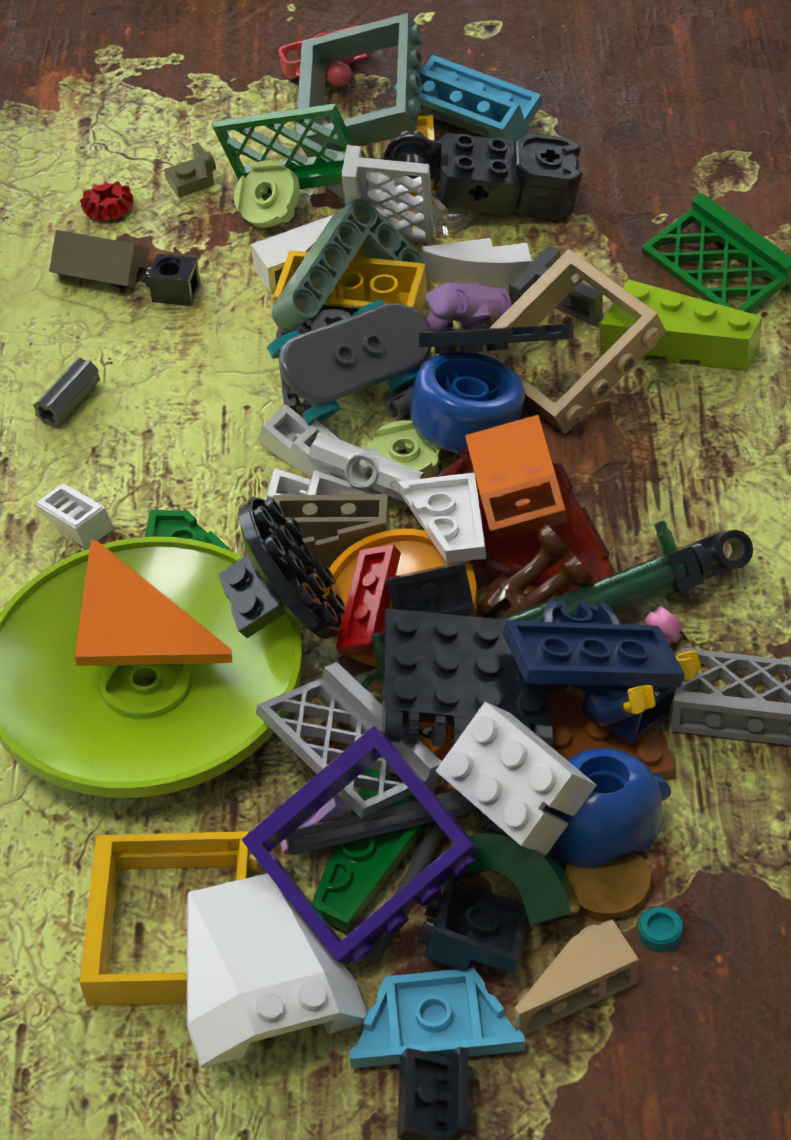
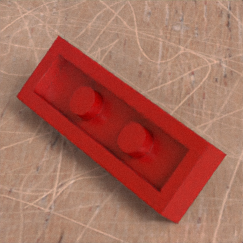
[336,544,401,657]

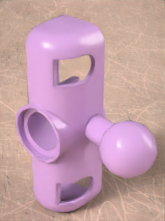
[426,282,512,331]

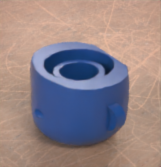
[544,748,671,868]

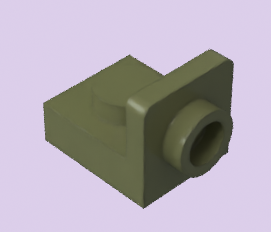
[164,142,216,198]

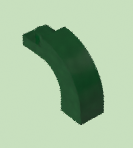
[425,833,582,926]

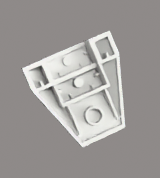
[187,873,368,1068]

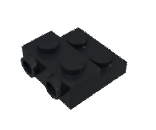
[418,877,527,974]

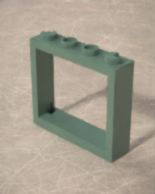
[296,13,424,158]

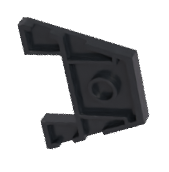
[419,324,574,354]

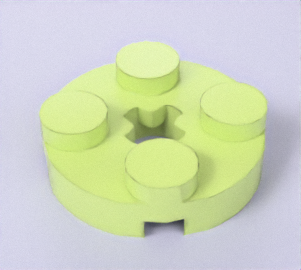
[234,160,300,228]
[367,420,441,478]

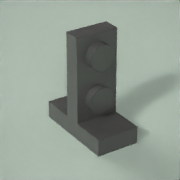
[509,246,603,326]

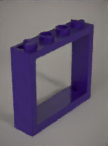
[241,726,481,965]

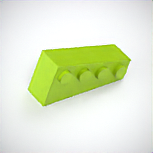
[600,279,762,371]

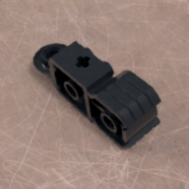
[384,130,582,220]

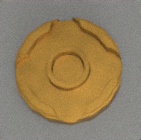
[566,850,651,921]

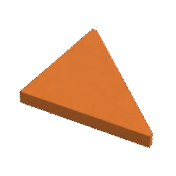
[75,540,233,666]

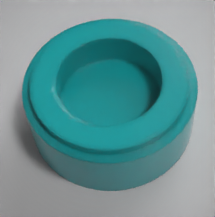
[638,907,683,952]

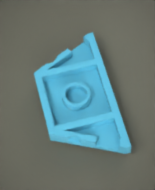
[349,968,525,1068]

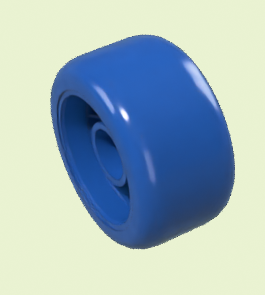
[410,352,525,455]

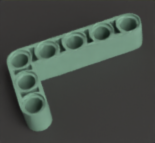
[272,198,425,331]

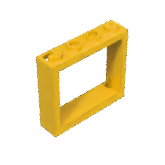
[80,831,260,1006]

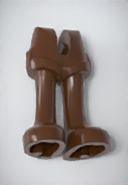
[477,524,594,621]

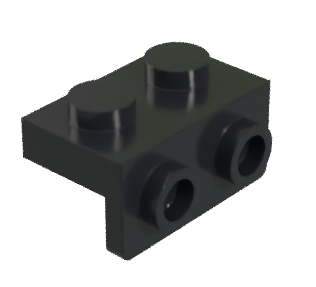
[386,561,476,616]
[397,1047,473,1140]

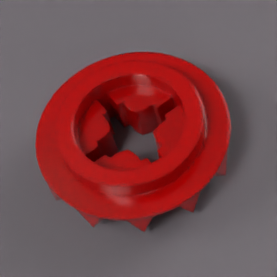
[80,180,134,220]

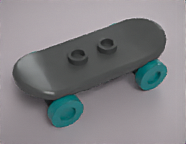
[267,300,432,426]

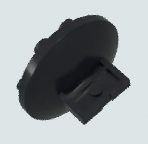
[218,497,346,639]

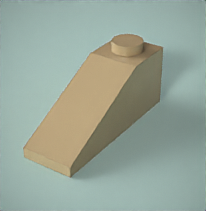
[515,919,639,1036]

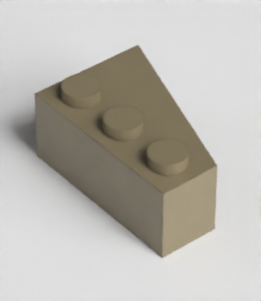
[273,494,390,568]

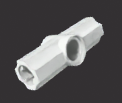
[308,432,424,503]

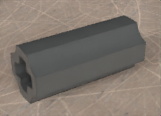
[33,357,101,427]

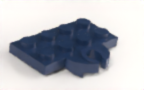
[503,599,685,689]

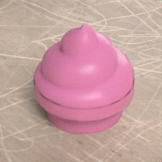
[644,607,685,645]

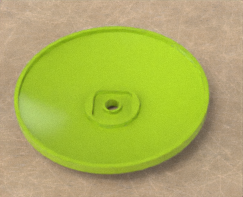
[0,537,303,798]

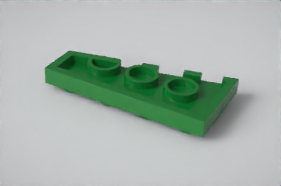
[312,768,429,933]

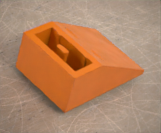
[465,415,568,543]

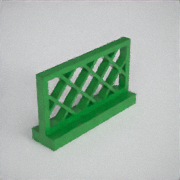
[213,103,366,194]
[641,192,791,313]

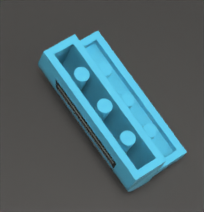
[394,55,543,147]

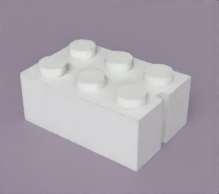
[436,701,596,855]

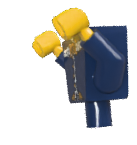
[571,651,701,743]

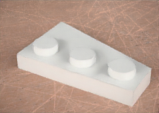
[398,473,486,563]

